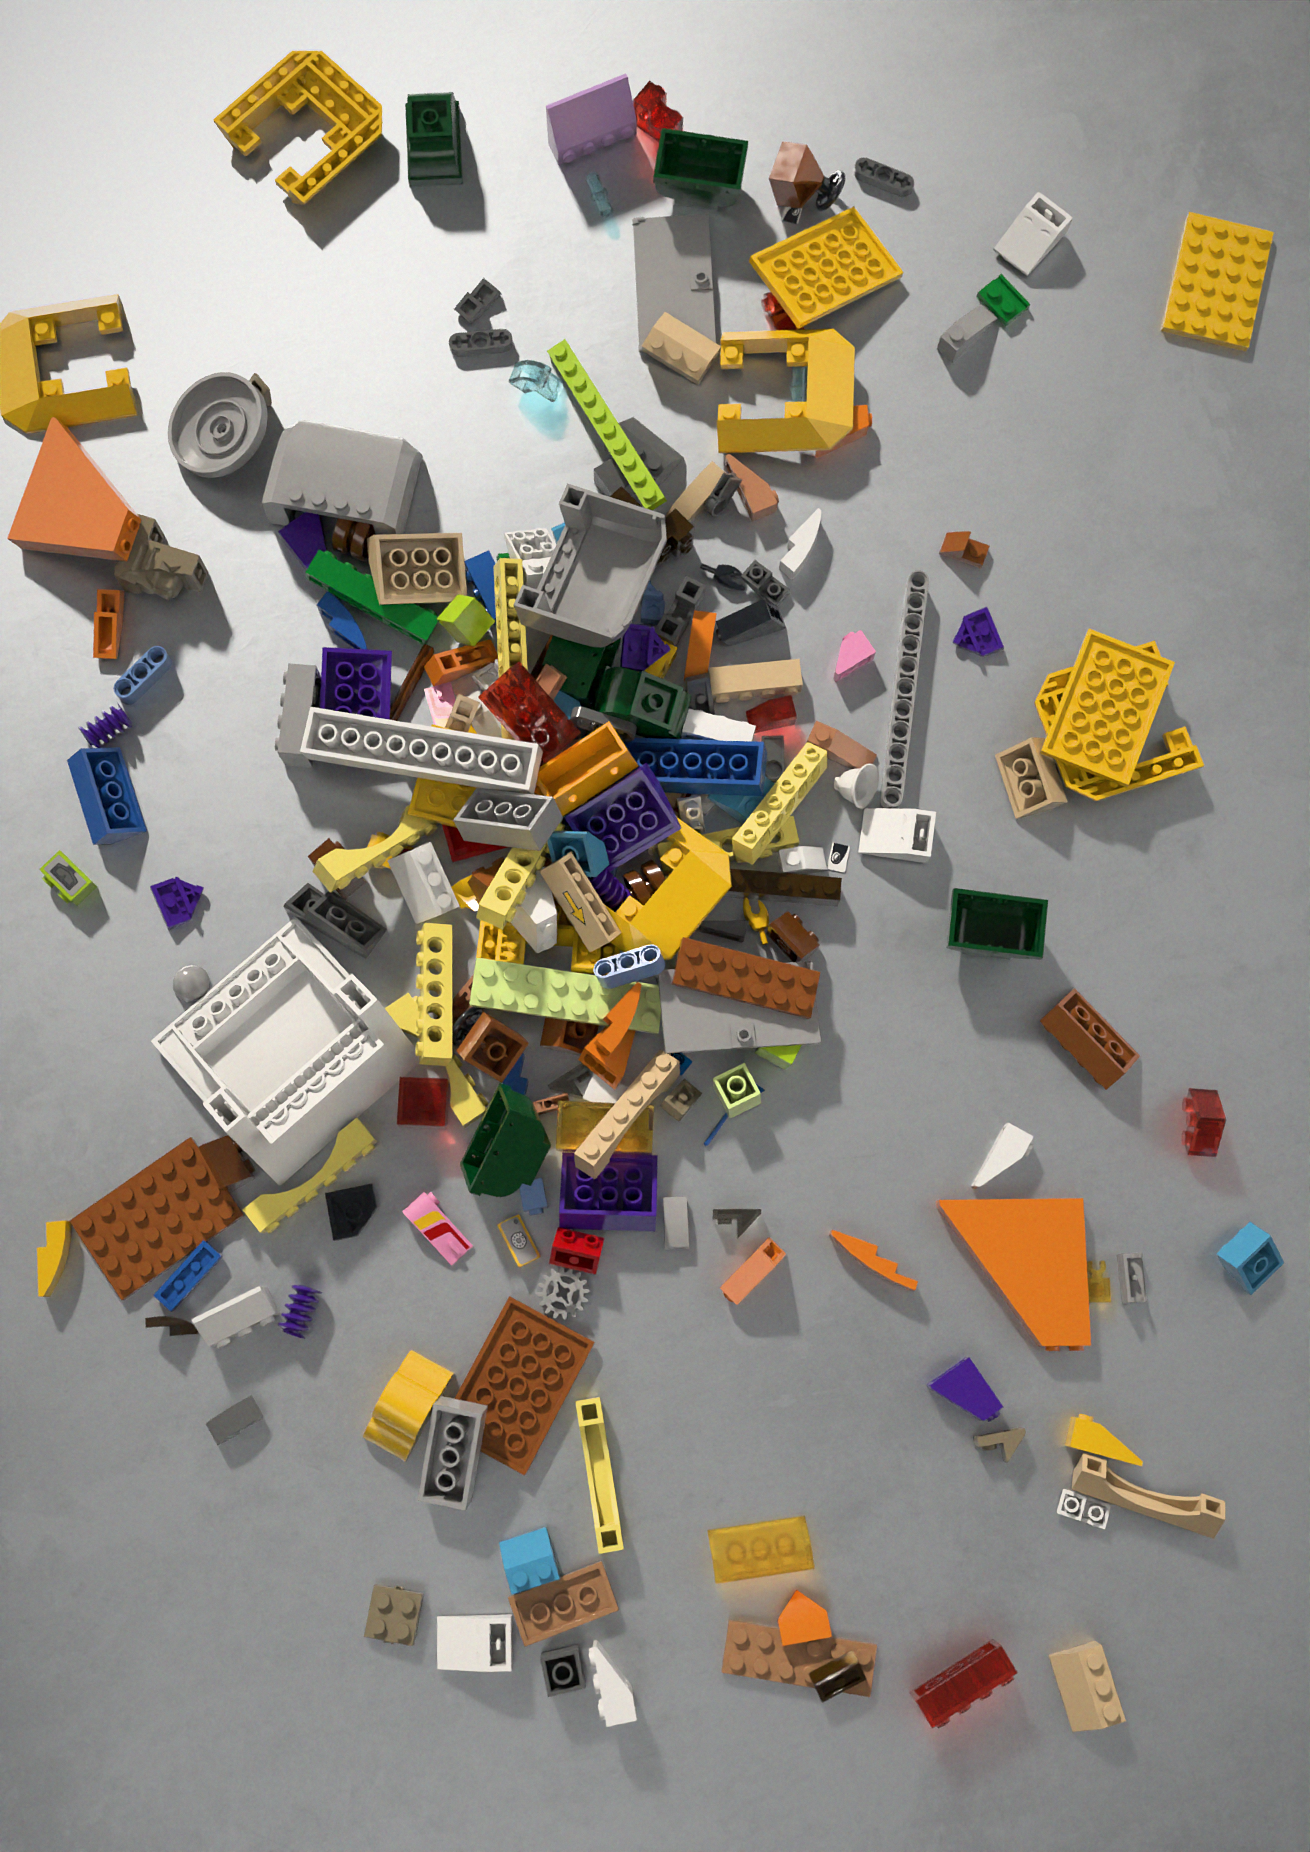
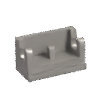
[1117,1253,1148,1303]

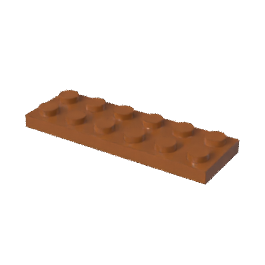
[671,937,820,1019]

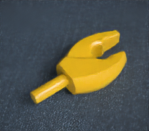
[743,897,769,945]

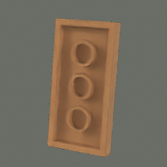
[508,1561,619,1647]

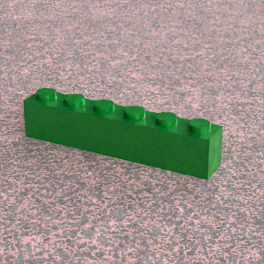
[305,550,439,645]

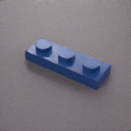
[153,1240,223,1312]

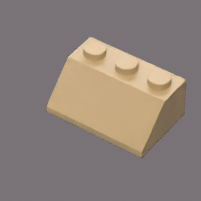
[642,312,721,386]
[995,737,1067,819]
[1048,1641,1126,1732]

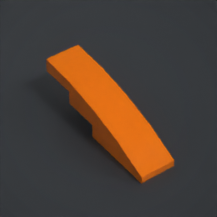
[829,1230,918,1291]

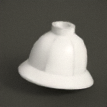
[834,764,879,809]

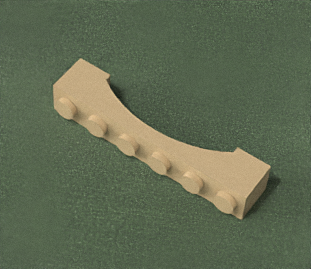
[574,1049,680,1179]
[1072,1452,1225,1539]

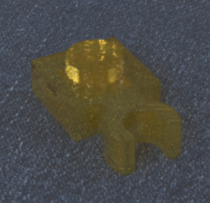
[1087,1261,1111,1303]

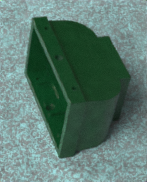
[405,92,463,187]
[653,128,749,210]
[542,635,623,709]
[590,666,692,739]
[946,888,1048,960]
[460,1083,551,1197]

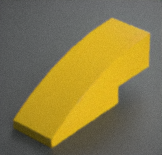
[37,1220,72,1297]

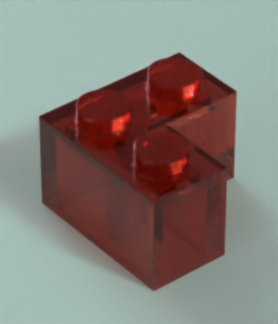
[633,81,683,142]
[1181,1088,1226,1157]

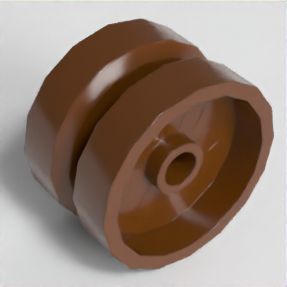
[332,518,376,561]
[622,860,666,906]

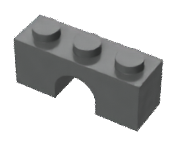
[655,575,706,647]

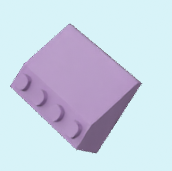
[546,73,637,165]

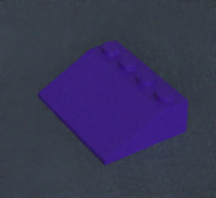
[320,647,392,720]
[564,763,682,871]
[559,1152,658,1232]

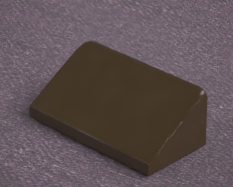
[809,1651,867,1703]

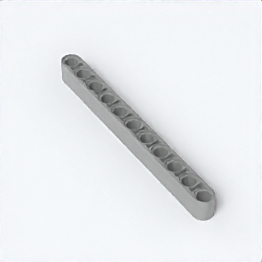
[880,570,929,809]

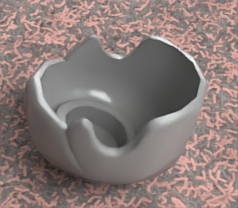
[173,965,210,1002]

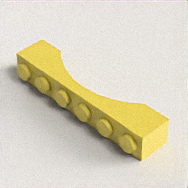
[312,805,438,893]
[385,993,489,1128]
[243,1118,377,1234]
[575,1397,624,1554]

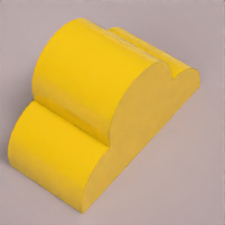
[363,1350,454,1462]

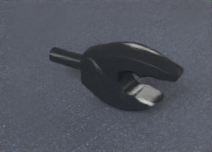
[700,563,745,591]

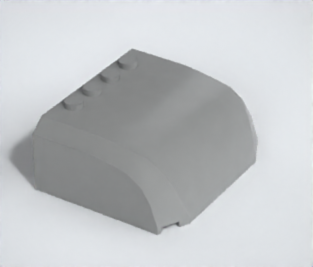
[261,420,423,535]
[514,483,667,647]

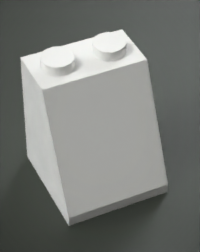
[511,867,557,953]

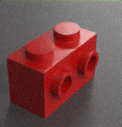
[549,1227,605,1275]

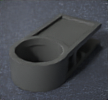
[704,473,742,517]
[761,736,785,783]

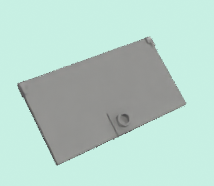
[632,213,716,353]
[657,961,821,1054]

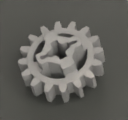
[537,1266,590,1320]

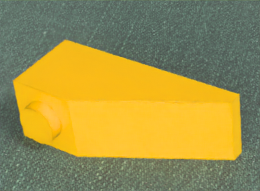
[1065,1413,1143,1466]

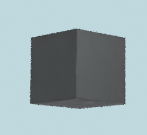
[594,457,635,497]
[540,1644,586,1697]

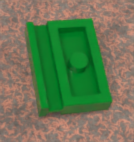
[977,274,1030,327]

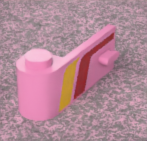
[424,682,456,728]
[402,1192,473,1266]

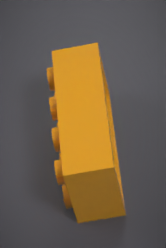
[536,721,639,817]

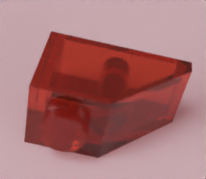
[745,695,797,733]

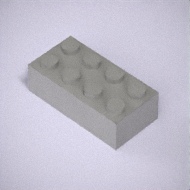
[275,663,321,767]
[453,788,563,851]
[417,1396,488,1511]

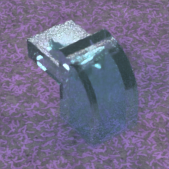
[508,360,564,402]

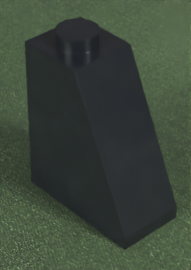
[716,599,786,646]

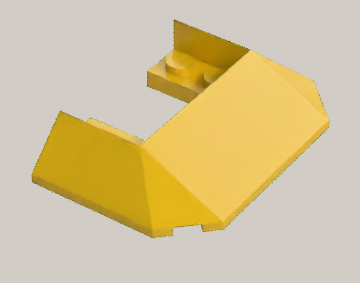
[476,893,620,976]

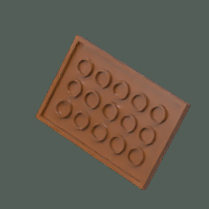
[70,1137,245,1301]
[454,1296,595,1476]

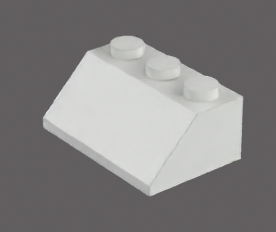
[387,842,460,924]
[191,1286,280,1349]

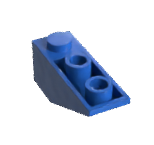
[464,550,496,627]

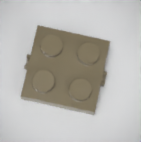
[364,1584,424,1646]

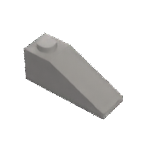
[937,304,997,363]

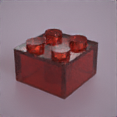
[397,1077,450,1129]

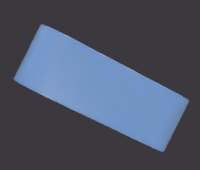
[113,646,172,705]
[593,945,666,989]

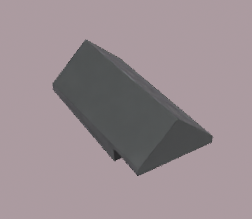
[283,883,387,959]

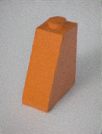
[815,405,872,458]
[578,1026,636,1090]
[720,1237,786,1305]

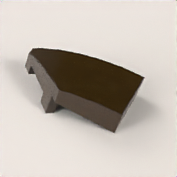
[145,1316,198,1336]

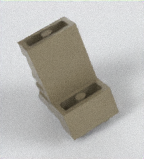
[114,514,208,600]

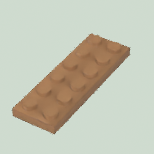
[721,1620,877,1697]

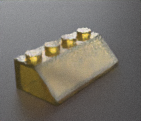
[556,1101,654,1155]
[707,1515,815,1584]

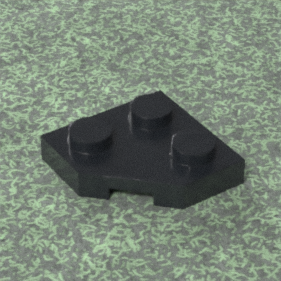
[325,1183,378,1241]

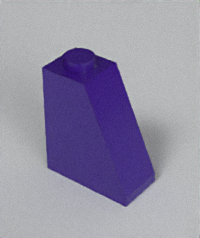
[278,512,328,570]
[926,1357,1003,1422]

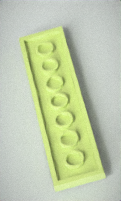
[469,958,661,1034]

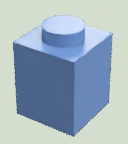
[519,1178,548,1216]

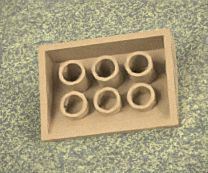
[367,533,467,605]

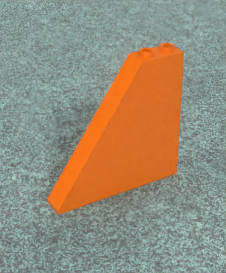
[7,417,141,561]
[936,1198,1091,1351]

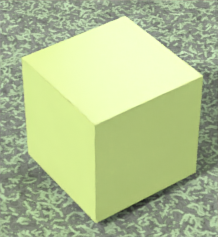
[713,1063,761,1119]

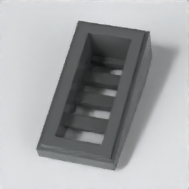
[699,920,749,943]

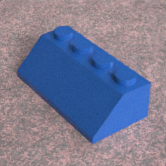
[67,747,147,845]

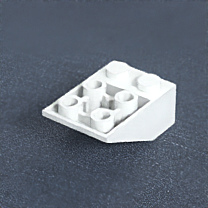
[994,192,1073,276]
[504,528,556,589]
[858,808,936,863]
[437,1614,513,1672]
[589,1640,637,1727]

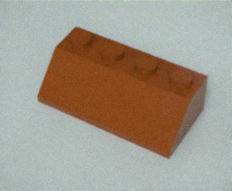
[1040,988,1140,1090]

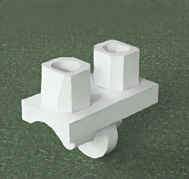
[676,794,705,835]

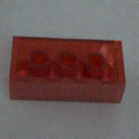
[478,661,581,767]
[909,1639,1018,1728]

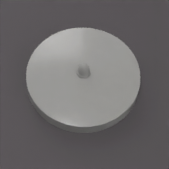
[168,372,268,478]

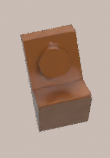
[939,531,990,568]

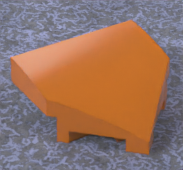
[777,1590,832,1646]

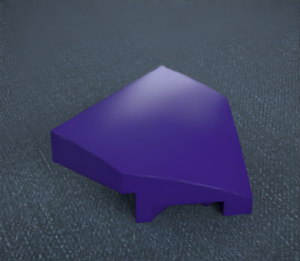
[953,607,1004,657]
[620,623,671,672]
[150,877,204,930]

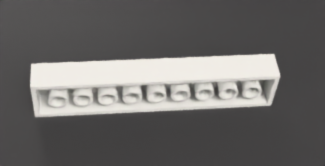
[300,707,543,795]

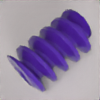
[78,702,133,748]
[587,868,631,912]
[277,1285,323,1339]

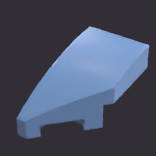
[640,581,665,625]

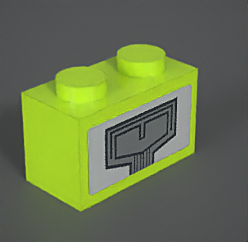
[39,850,97,906]

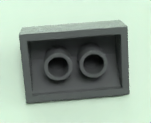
[604,417,684,487]

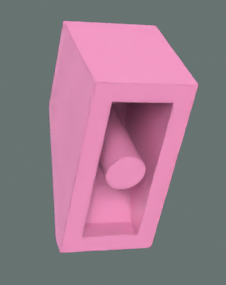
[833,630,876,682]

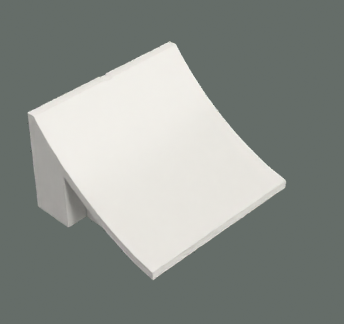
[151,917,419,1186]

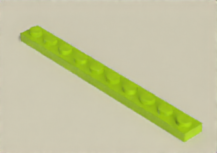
[547,339,667,511]

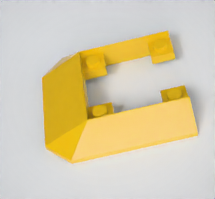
[213,51,383,205]
[0,294,137,434]
[717,328,855,453]
[1034,641,1204,801]
[553,818,732,962]

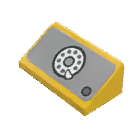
[497,1214,541,1268]

